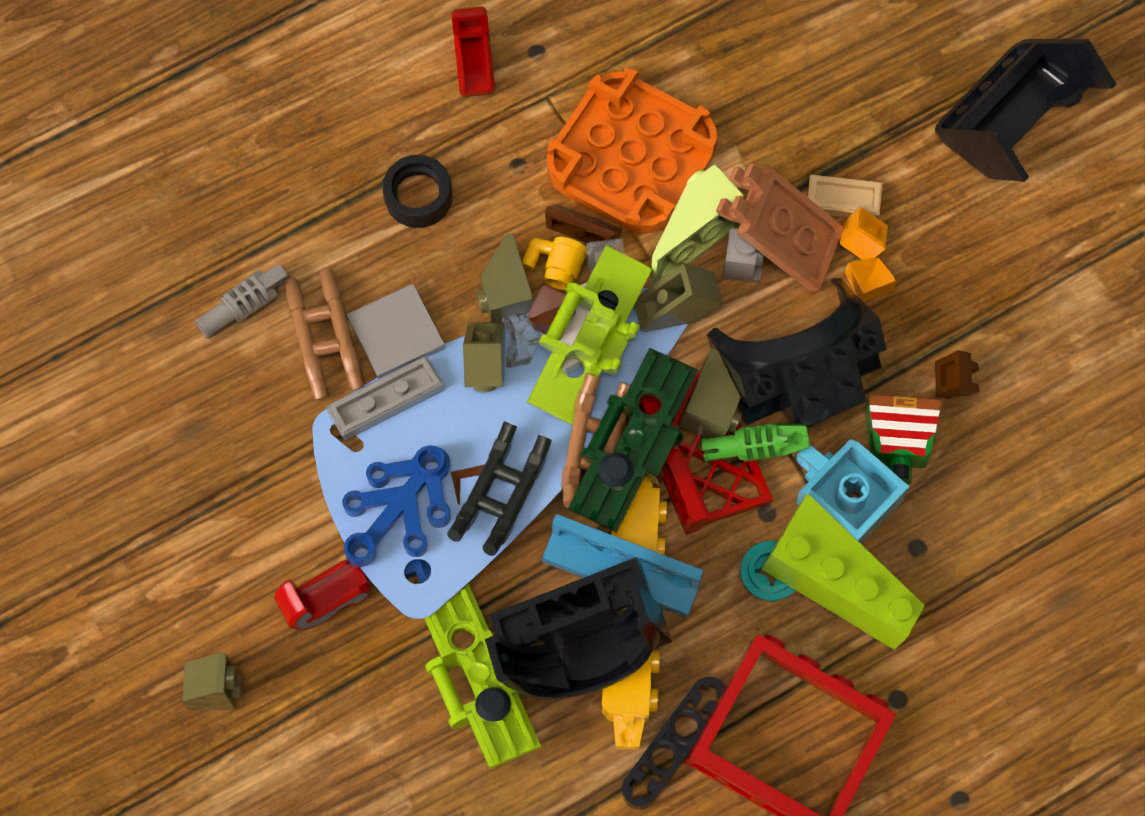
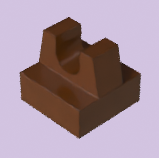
[935,350,979,399]

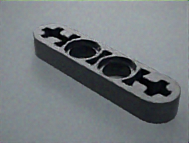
[622,677,725,810]

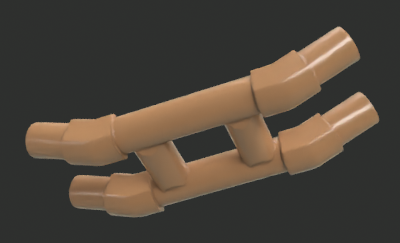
[284,268,365,400]
[561,373,631,508]

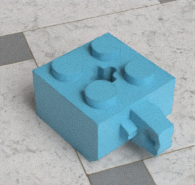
[796,439,909,544]

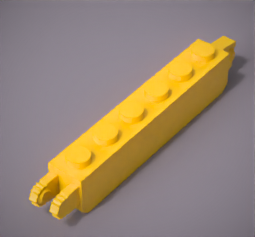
[602,476,667,750]

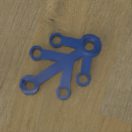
[342,445,451,567]

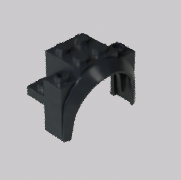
[707,278,887,427]
[485,557,672,699]

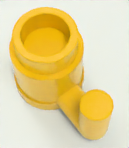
[522,237,589,291]

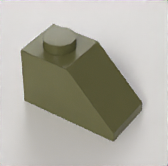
[476,233,533,322]
[634,263,723,332]
[463,322,505,392]
[679,348,742,438]

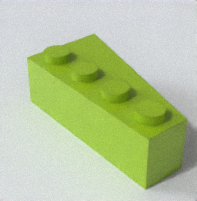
[761,493,925,650]

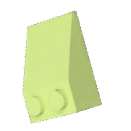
[651,164,744,285]

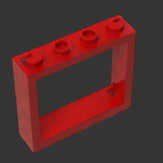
[684,634,896,816]

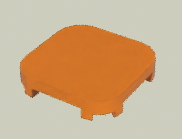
[546,68,718,234]

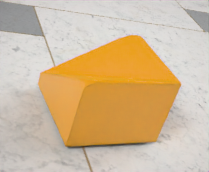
[840,207,888,260]
[845,258,896,302]

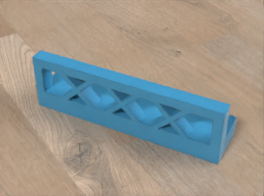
[542,514,704,618]

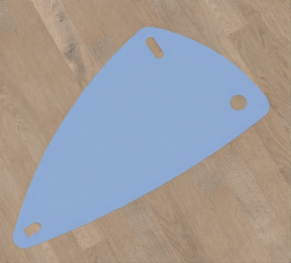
[312,288,688,619]

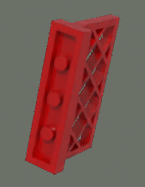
[639,372,773,535]

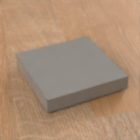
[346,284,445,379]

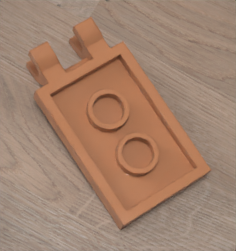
[716,164,844,291]

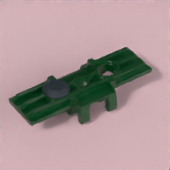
[568,348,698,532]

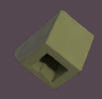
[182,653,244,710]

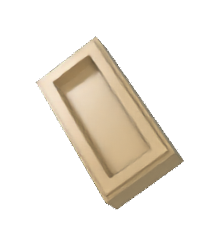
[807,175,883,219]

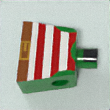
[865,394,941,485]

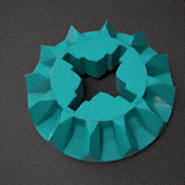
[740,541,795,603]

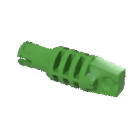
[702,423,810,462]

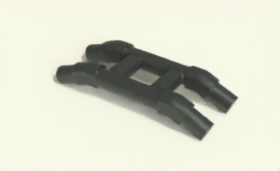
[447,421,552,556]

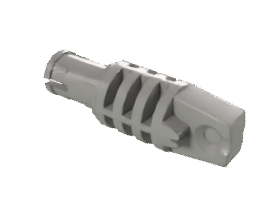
[194,264,289,339]

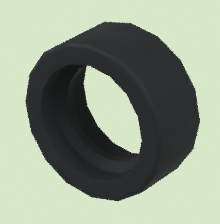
[383,155,452,228]

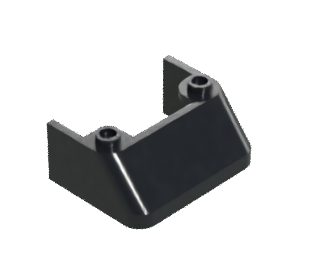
[935,39,1117,182]

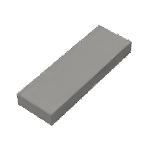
[326,356,444,441]

